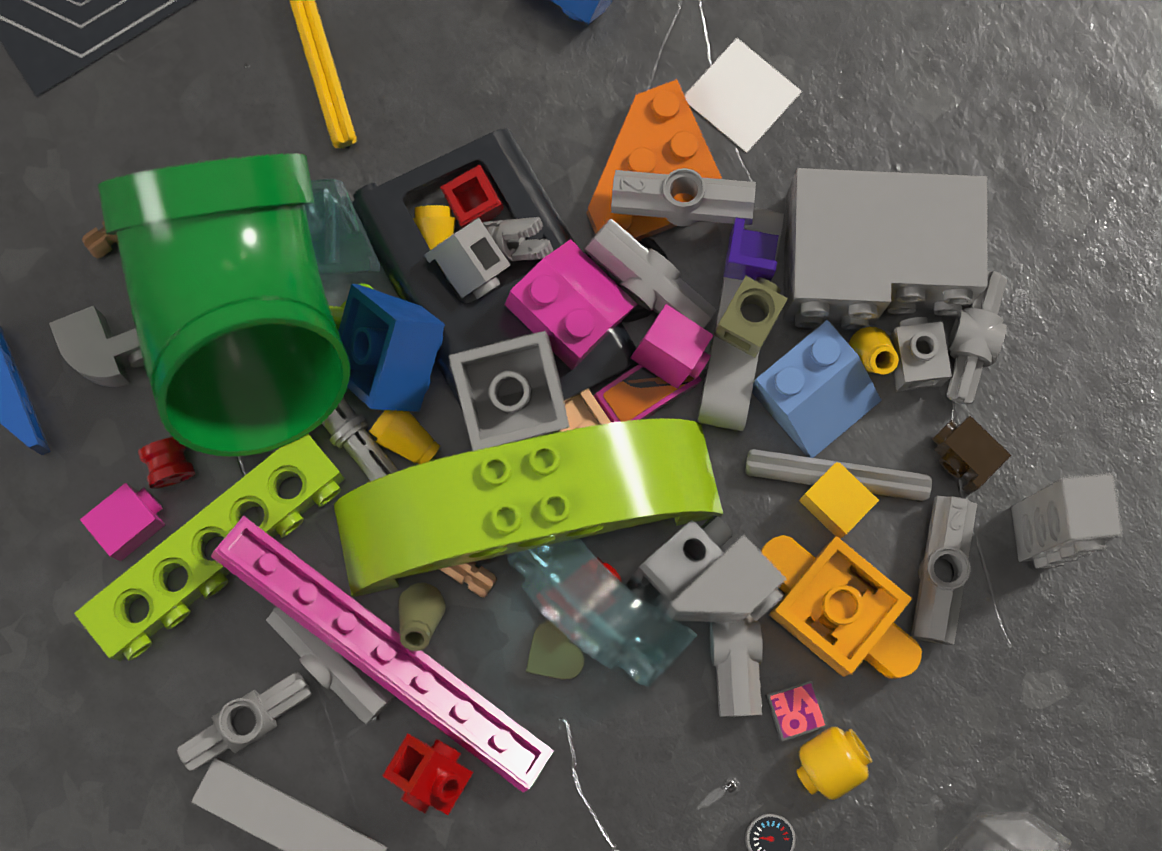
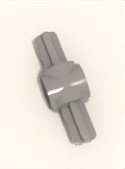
[946,271,1007,404]
[177,672,311,771]

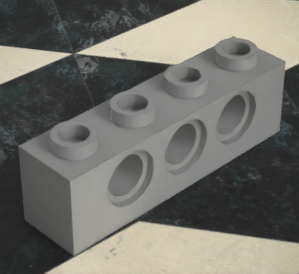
[1011,473,1122,569]

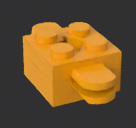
[760,535,922,679]

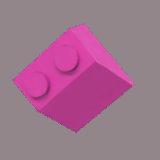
[505,239,637,370]

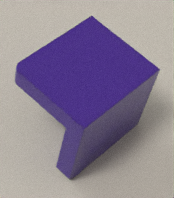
[723,217,779,281]

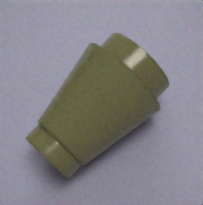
[398,583,446,651]

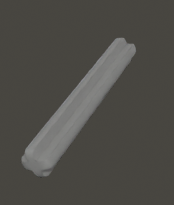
[745,449,932,501]

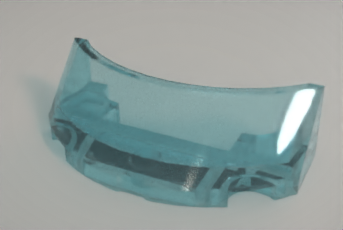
[507,538,697,687]

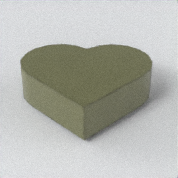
[526,621,584,680]

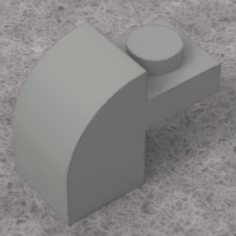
[49,305,144,387]

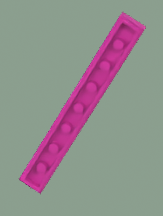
[211,516,553,793]

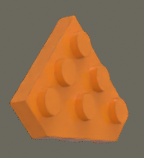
[586,79,722,241]

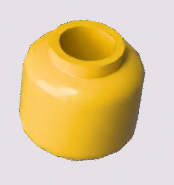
[796,727,872,800]

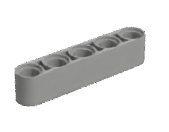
[697,207,784,431]

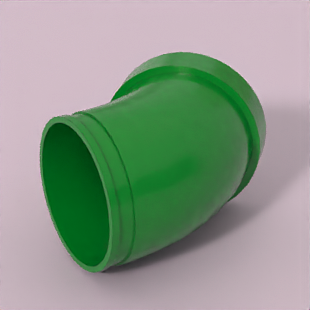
[98,154,350,457]

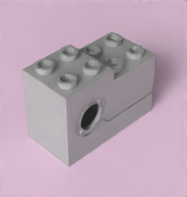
[783,168,987,330]

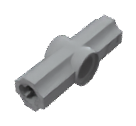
[611,168,756,227]
[584,218,717,328]
[911,496,977,645]
[266,607,396,724]
[710,614,763,717]

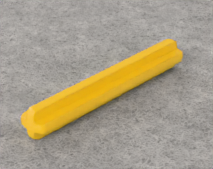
[289,0,357,149]

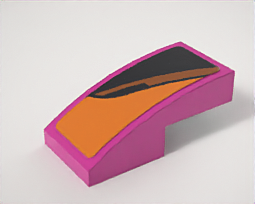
[594,364,702,423]

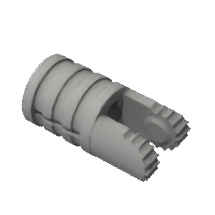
[483,217,553,262]

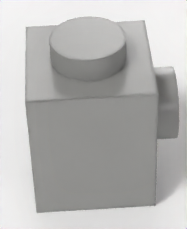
[889,317,952,392]

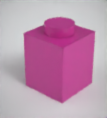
[631,304,714,389]
[80,483,165,561]

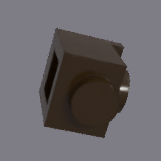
[932,416,1012,495]

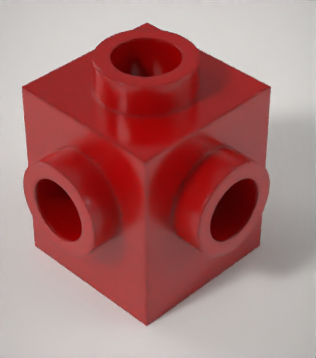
[382,733,473,815]

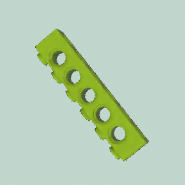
[74,434,345,661]

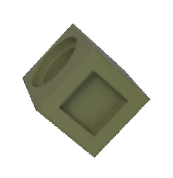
[714,276,788,358]

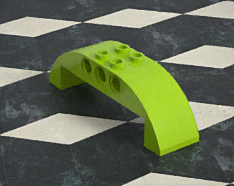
[333,418,723,597]

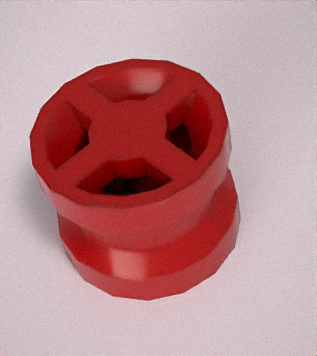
[138,437,196,489]

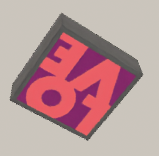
[765,680,828,741]

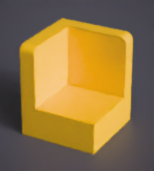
[799,462,879,539]

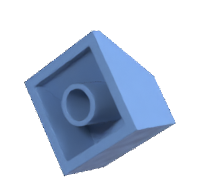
[752,320,882,458]

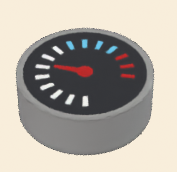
[745,814,795,851]

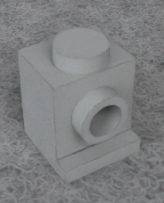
[424,218,510,299]

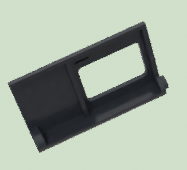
[349,128,639,410]

